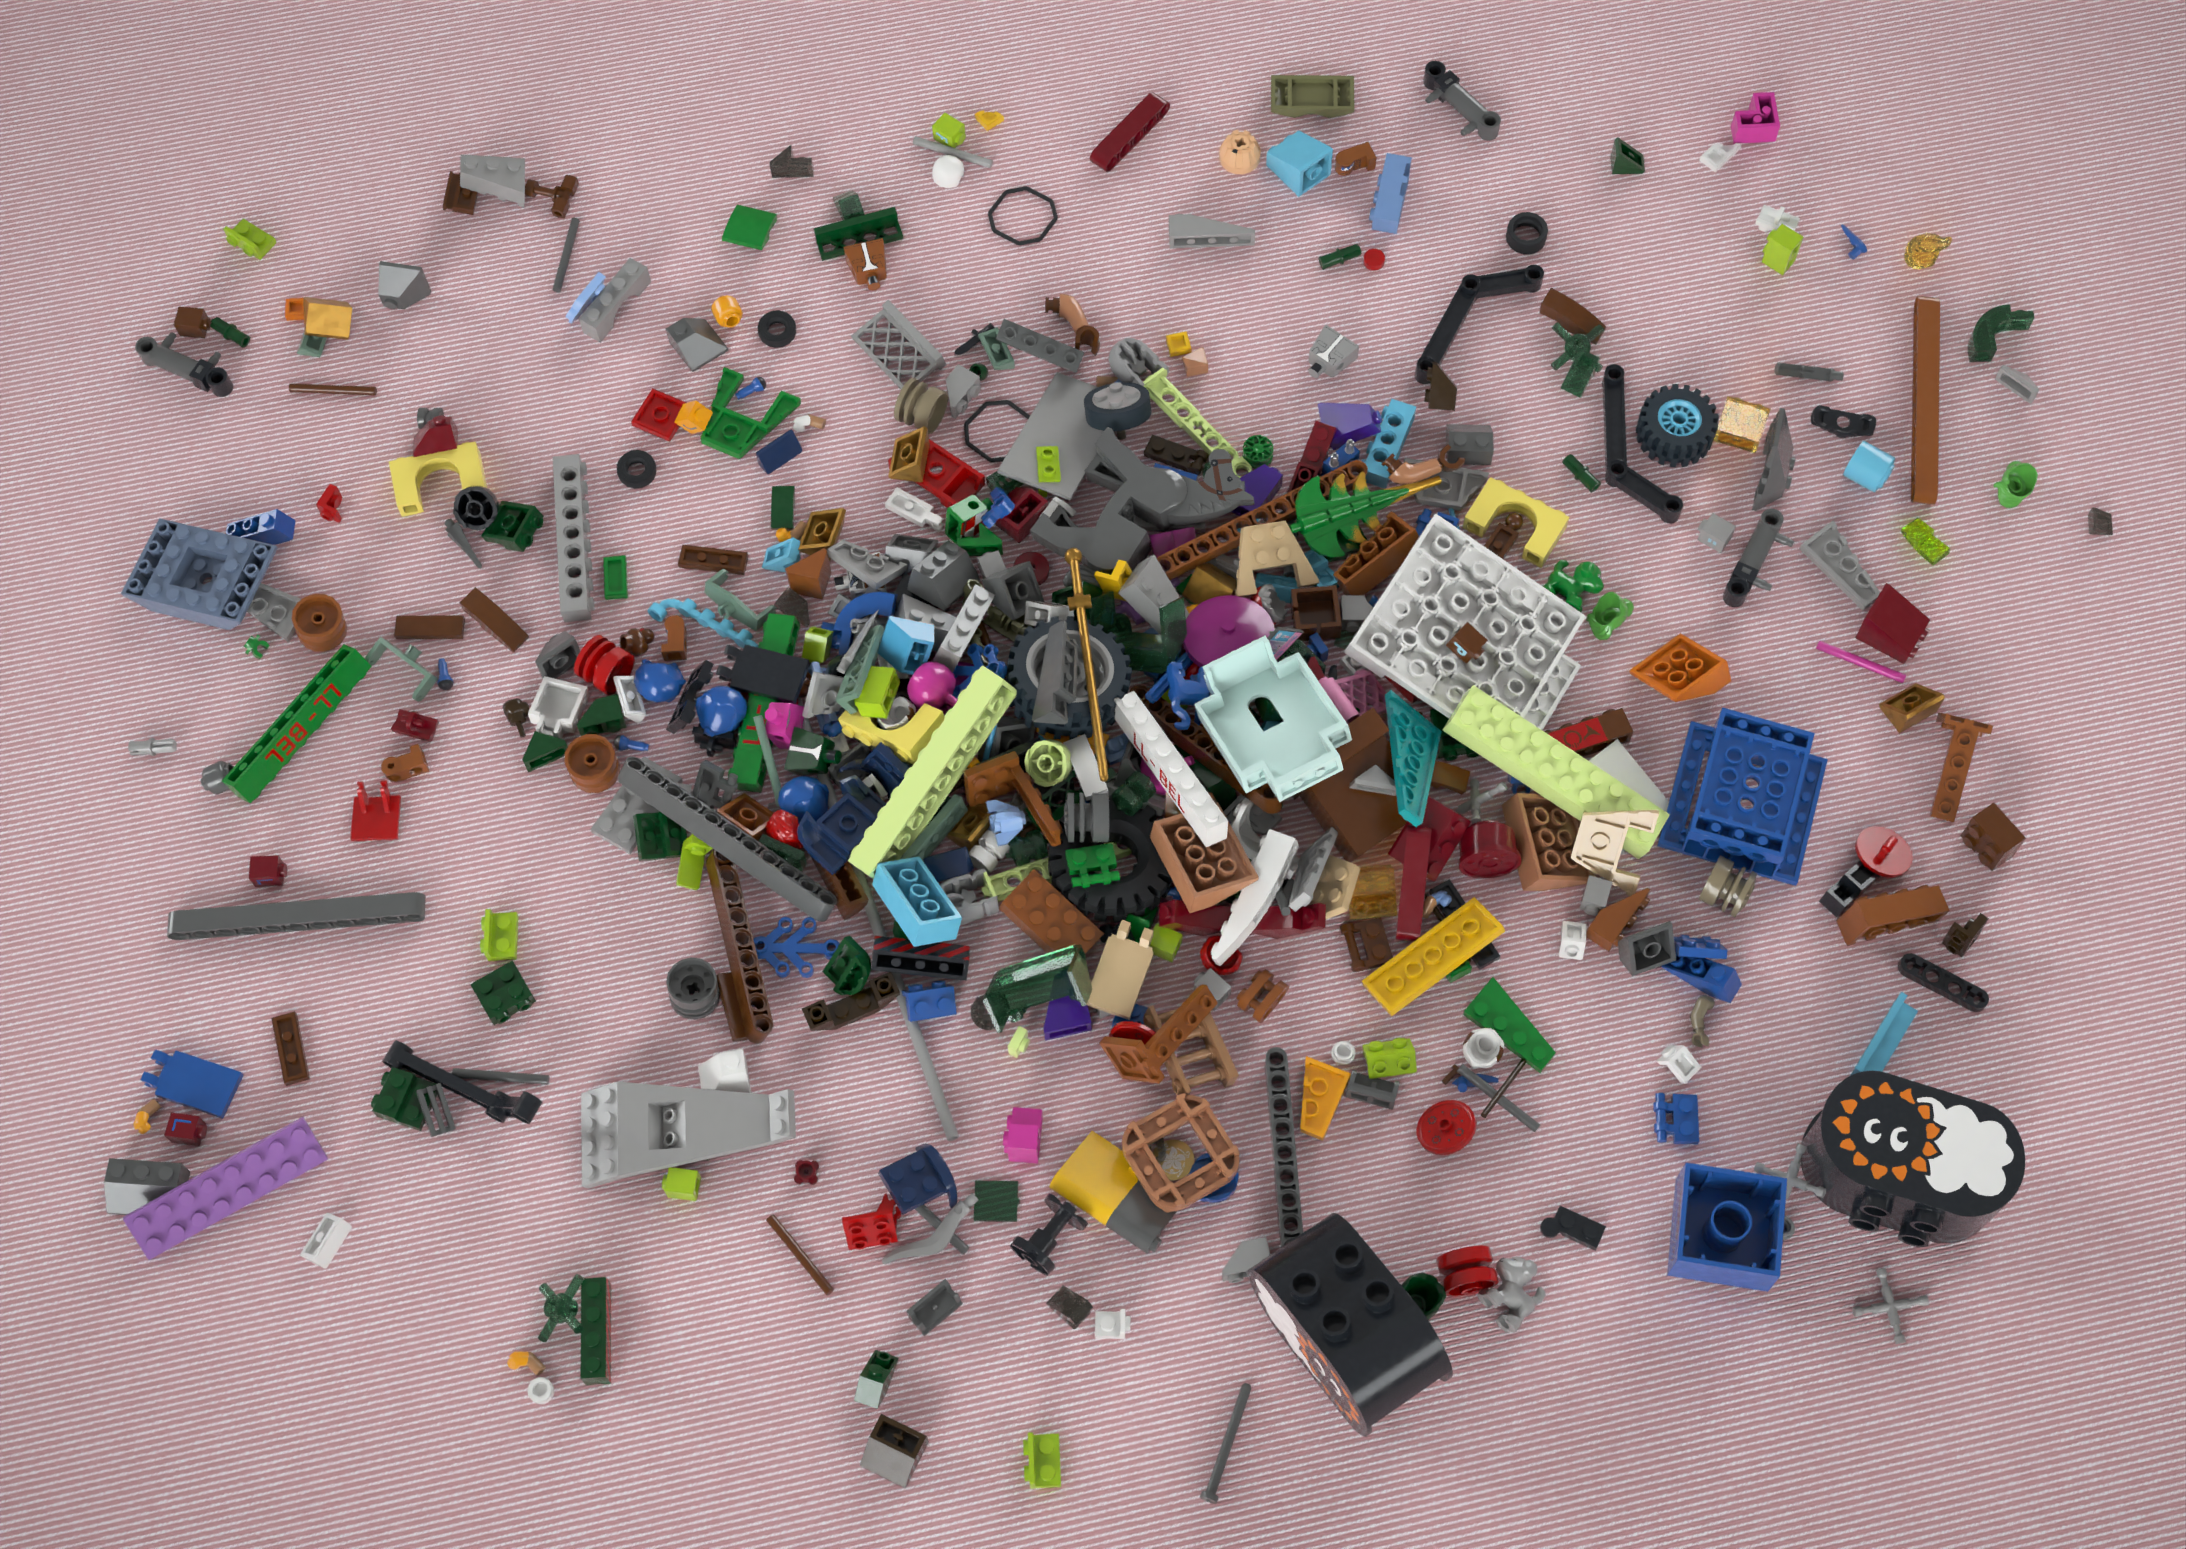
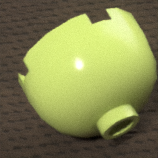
[1024,739,1072,787]

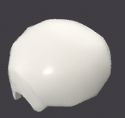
[932,155,964,188]

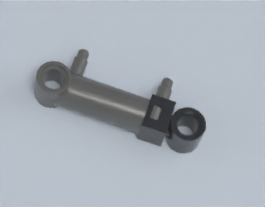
[1423,60,1501,141]
[135,332,233,397]
[1723,508,1794,607]

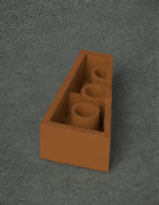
[1333,511,1419,596]
[1836,885,1950,946]

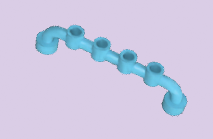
[647,598,758,648]

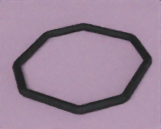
[988,186,1058,245]
[964,400,1030,462]

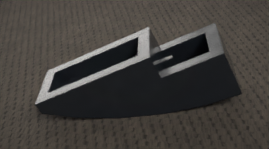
[1819,861,1880,917]

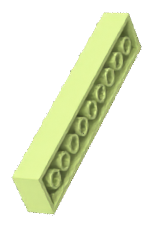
[848,665,1017,879]
[1443,685,1670,859]

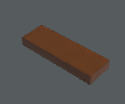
[678,545,749,575]
[394,615,465,639]
[716,972,748,1042]
[271,1011,310,1086]

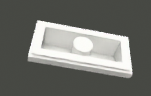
[613,676,646,723]
[300,1213,352,1269]

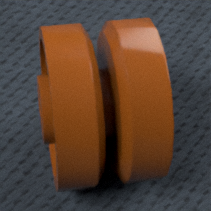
[292,594,347,652]
[564,734,620,793]

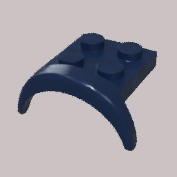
[839,742,910,800]
[878,1143,958,1215]

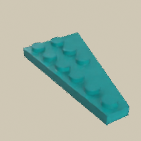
[1385,690,1442,827]

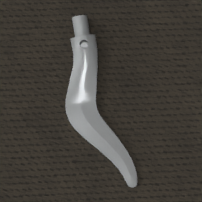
[882,1193,978,1264]

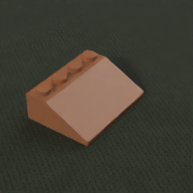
[1501,793,1595,891]
[1150,802,1259,913]

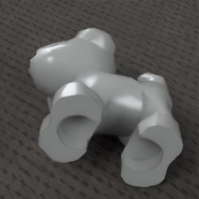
[1477,1256,1546,1333]

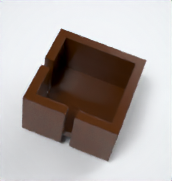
[1290,585,1342,642]
[1960,803,2026,871]

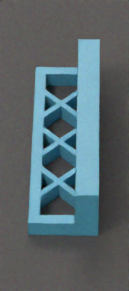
[1850,992,1918,1076]

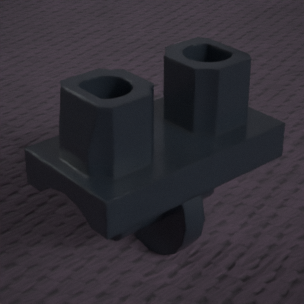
[692,723,737,757]

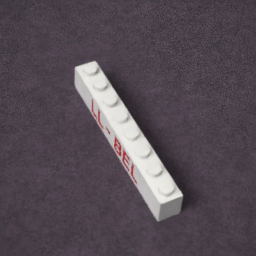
[1114,691,1228,847]

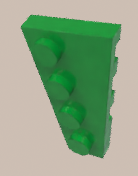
[1463,977,1556,1073]

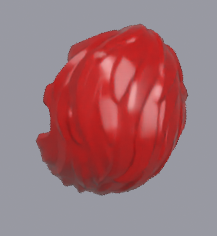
[766,809,803,851]
[1200,935,1243,975]

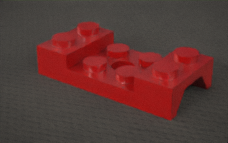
[888,439,985,508]

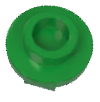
[243,634,269,659]

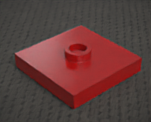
[631,388,687,442]

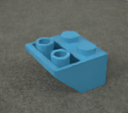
[877,616,934,675]

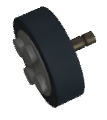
[1084,382,1152,440]

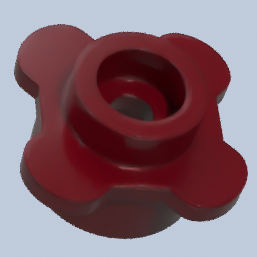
[794,1160,819,1185]

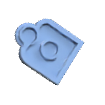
[565,272,606,324]

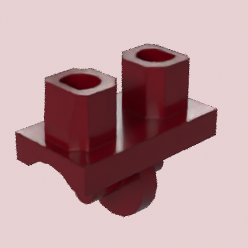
[391,709,439,742]

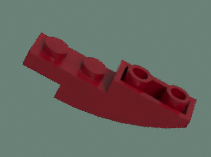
[1287,420,1337,501]

